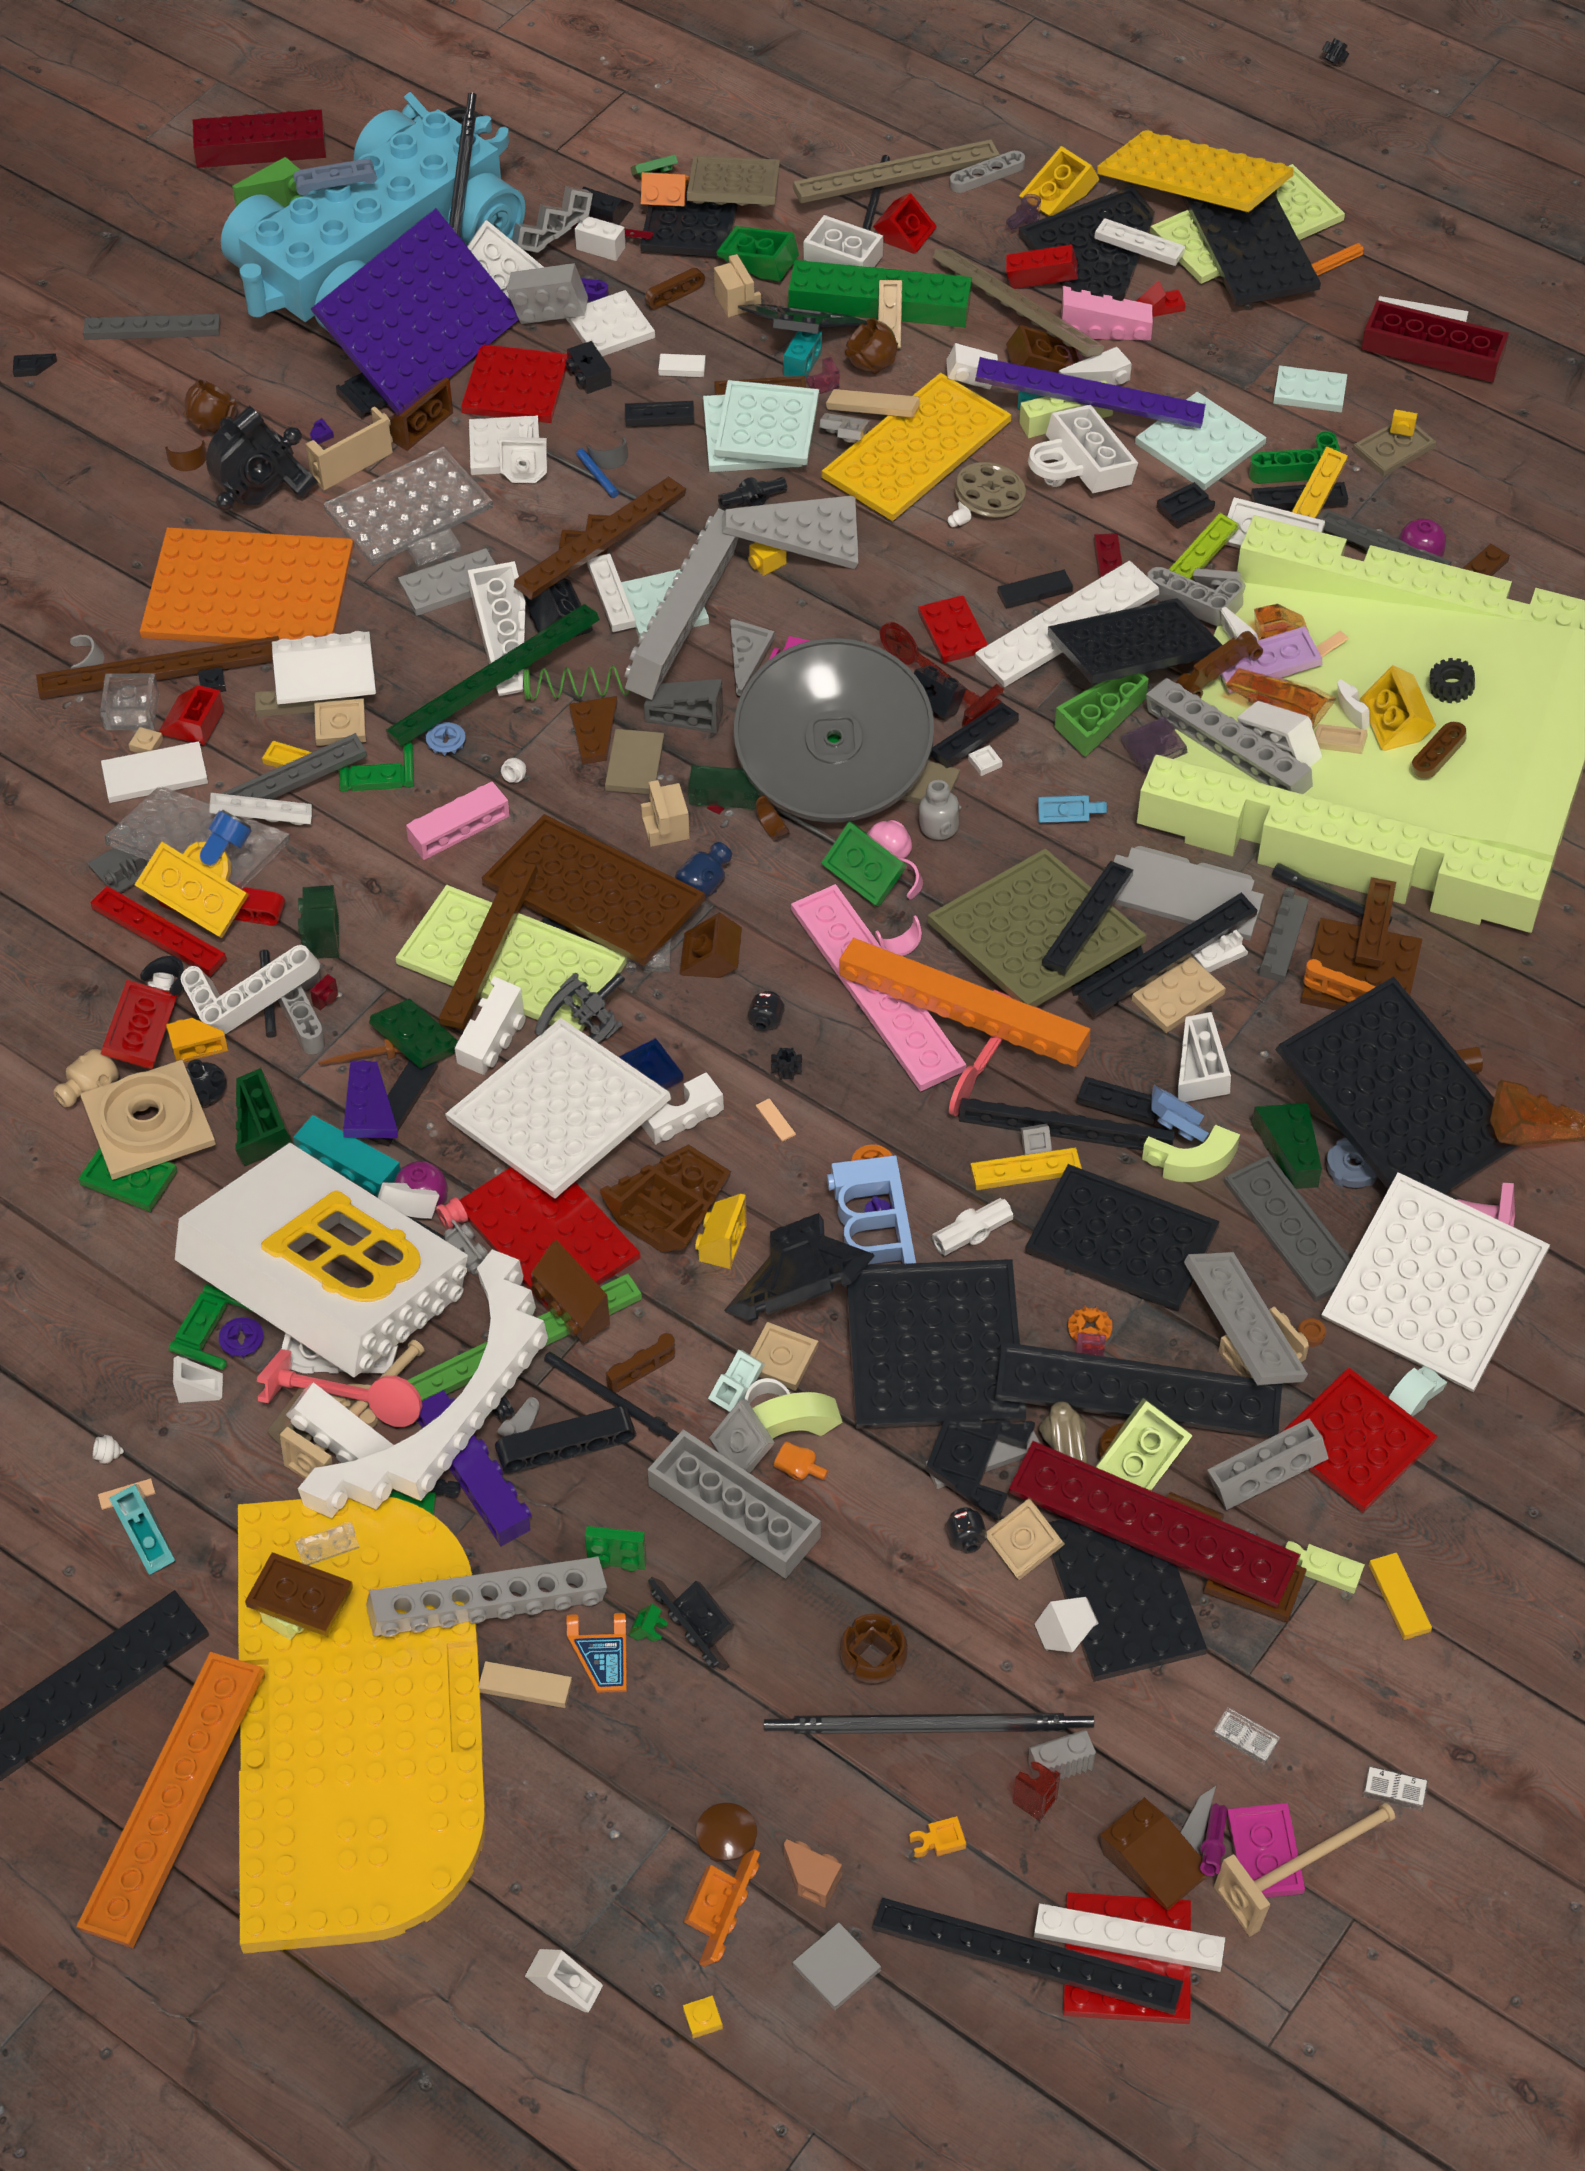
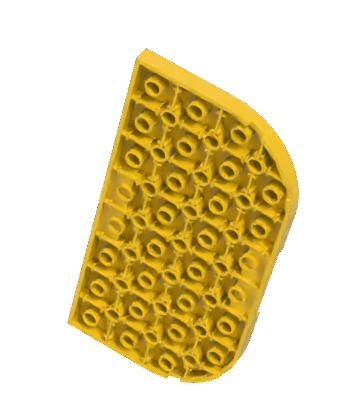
[238,1497,486,1954]

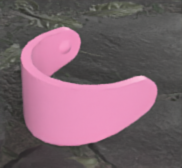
[900,858,923,900]
[875,915,922,956]

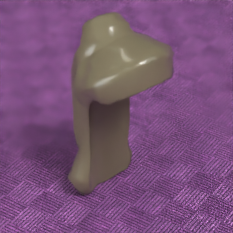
[1039,1402,1087,1463]

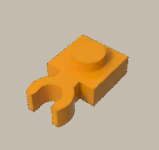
[909,1816,966,1858]

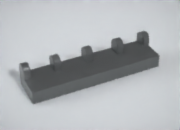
[1259,887,1309,982]

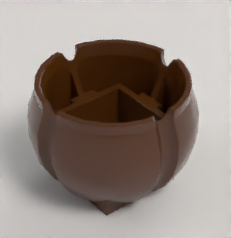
[845,318,898,375]
[183,379,239,433]
[840,1613,908,1685]

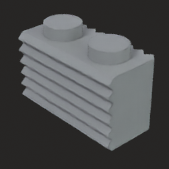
[1028,1729,1096,1787]

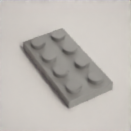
[398,548,496,616]

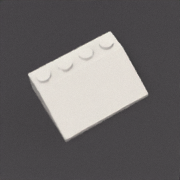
[272,631,376,704]

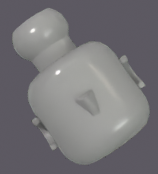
[919,780,961,840]

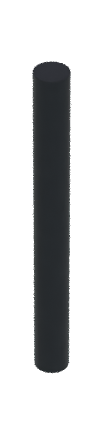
[259,949,277,1038]

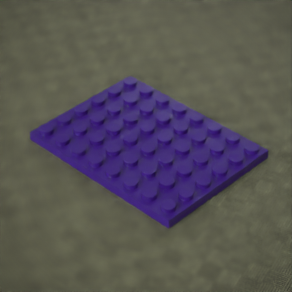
[311,208,519,413]

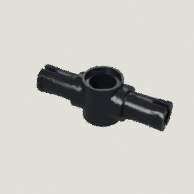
[718,477,787,509]

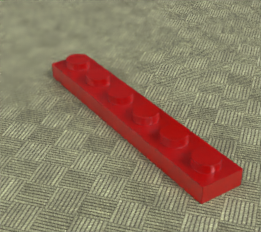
[90,886,227,976]

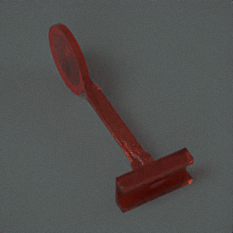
[879,621,1004,727]

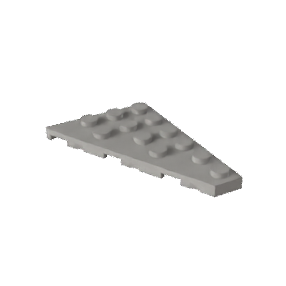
[722,496,858,569]

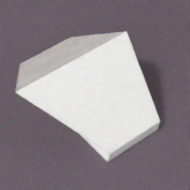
[173,1355,223,1403]
[1035,1597,1099,1652]

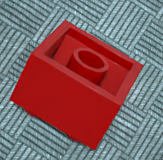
[873,192,937,254]

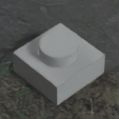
[1021,1124,1052,1155]

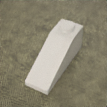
[1059,347,1132,385]

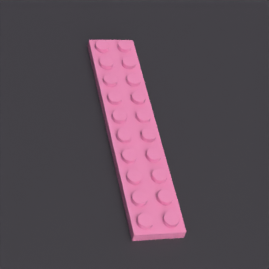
[791,884,966,1092]

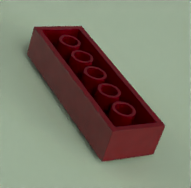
[193,109,326,168]
[1361,300,1509,383]

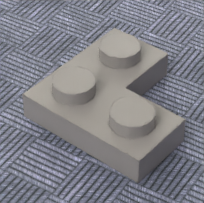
[820,413,870,442]

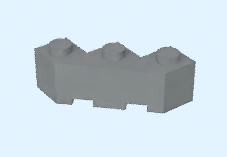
[512,186,593,252]

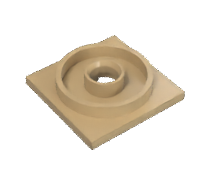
[80,1060,216,1180]

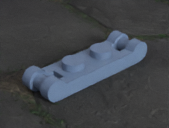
[293,159,377,195]

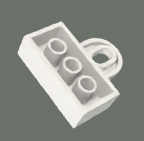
[1028,405,1138,493]

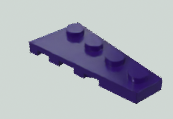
[343,1060,398,1138]

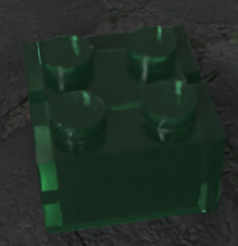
[298,885,340,959]

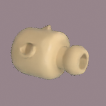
[53,1049,119,1107]

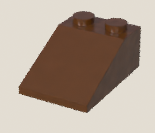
[1006,325,1083,373]
[1100,1797,1208,1911]

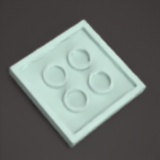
[621,569,709,639]

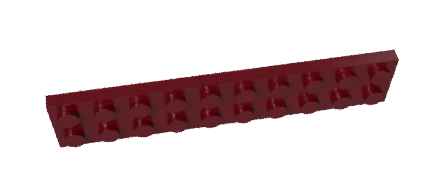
[1009,1441,1301,1609]

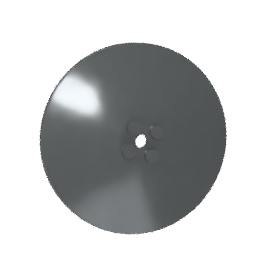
[734,638,934,822]

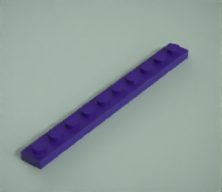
[975,357,1206,429]

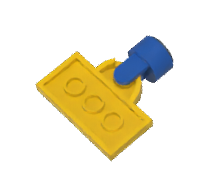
[135,809,252,938]

